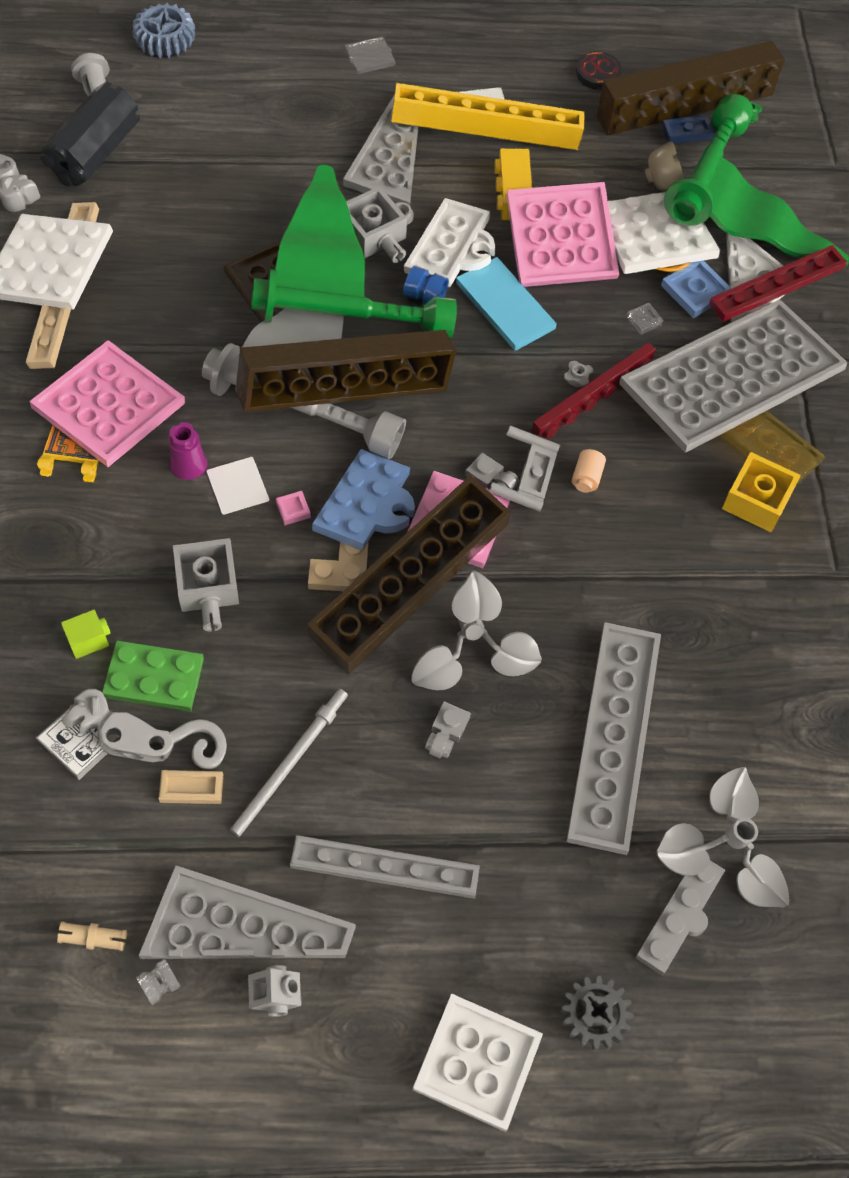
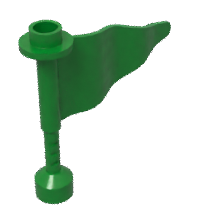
[664,94,849,267]
[251,165,457,339]

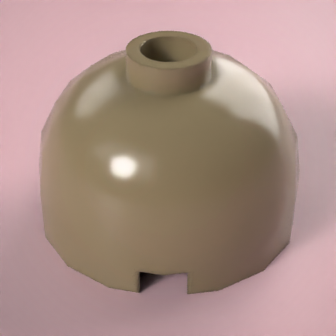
[644,141,684,192]

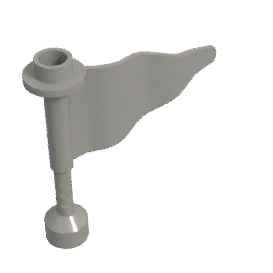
[202,309,406,459]

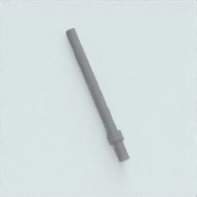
[230,689,348,837]

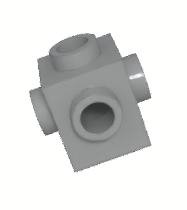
[248,965,301,1017]

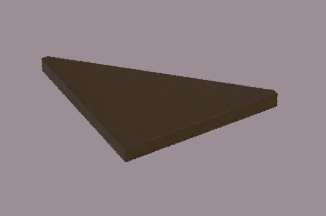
[224,240,284,322]

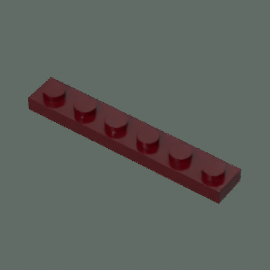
[709,245,847,322]
[531,342,655,439]

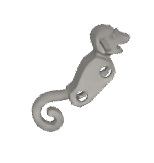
[0,154,40,212]
[62,689,227,770]

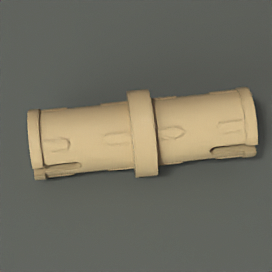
[57,921,127,951]

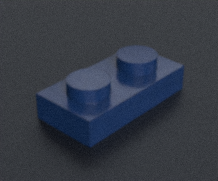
[662,115,714,144]

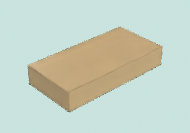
[159,770,223,804]

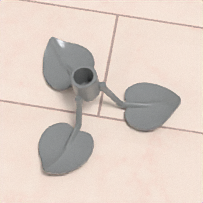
[411,570,542,690]
[656,767,789,907]

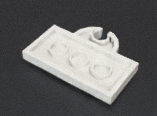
[404,198,495,287]

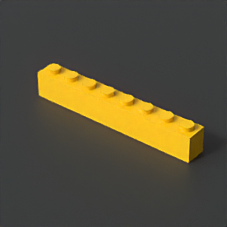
[391,83,584,150]

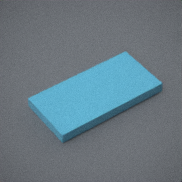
[456,257,556,351]

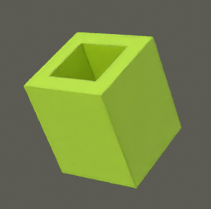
[61,609,111,659]

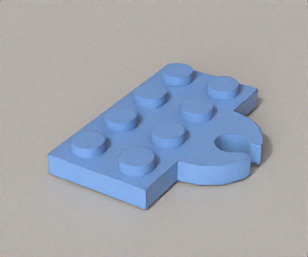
[312,449,415,551]

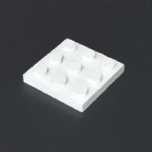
[413,994,543,1132]

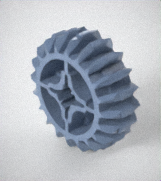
[132,2,195,58]

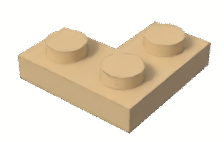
[308,542,368,591]

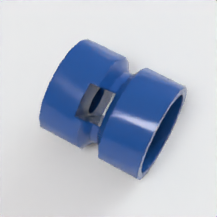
[403,265,449,304]

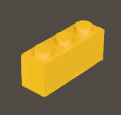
[494,149,532,220]

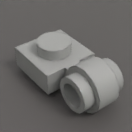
[465,453,519,490]
[425,702,471,759]

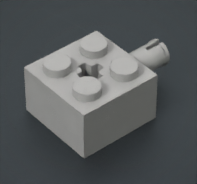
[346,186,407,263]
[173,538,239,631]

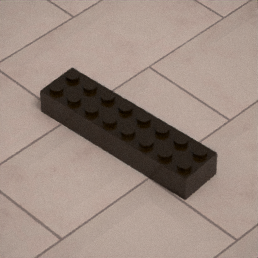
[597,41,785,136]
[235,330,457,412]
[307,475,511,675]

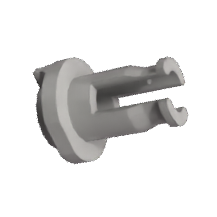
[71,53,110,96]

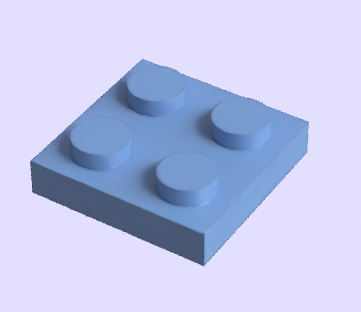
[661,261,732,318]

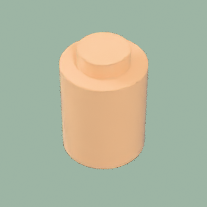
[572,449,606,493]

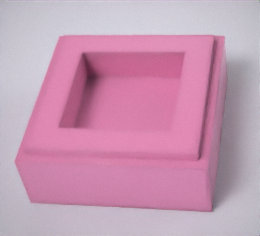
[276,491,311,525]

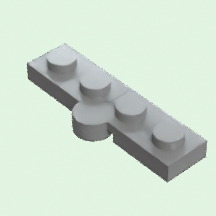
[635,861,725,976]

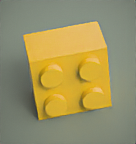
[722,452,801,533]

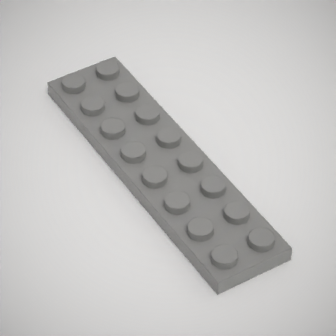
[566,622,661,855]

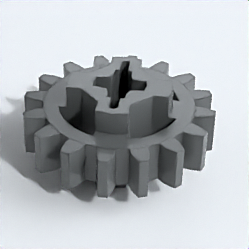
[561,976,634,1051]

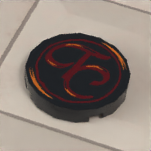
[576,51,622,89]

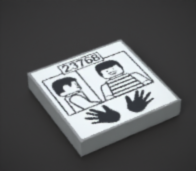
[36,703,120,780]

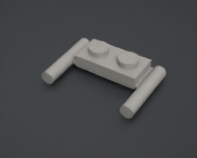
[489,426,560,512]

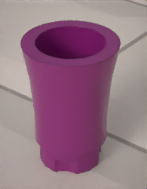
[169,422,208,480]

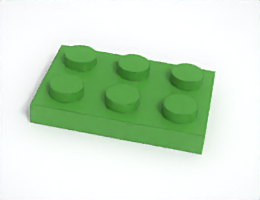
[102,641,204,712]

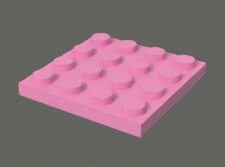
[506,182,619,287]
[30,340,185,467]

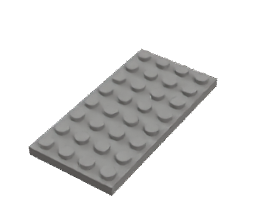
[619,299,848,453]

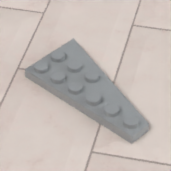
[343,94,419,206]
[139,866,356,959]

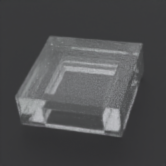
[627,303,663,335]

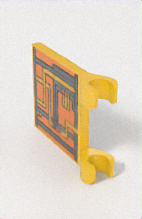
[37,425,99,482]

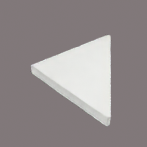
[726,233,786,323]

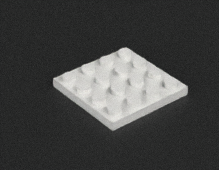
[608,192,720,274]
[0,214,113,310]

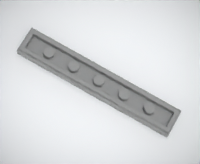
[290,835,480,899]

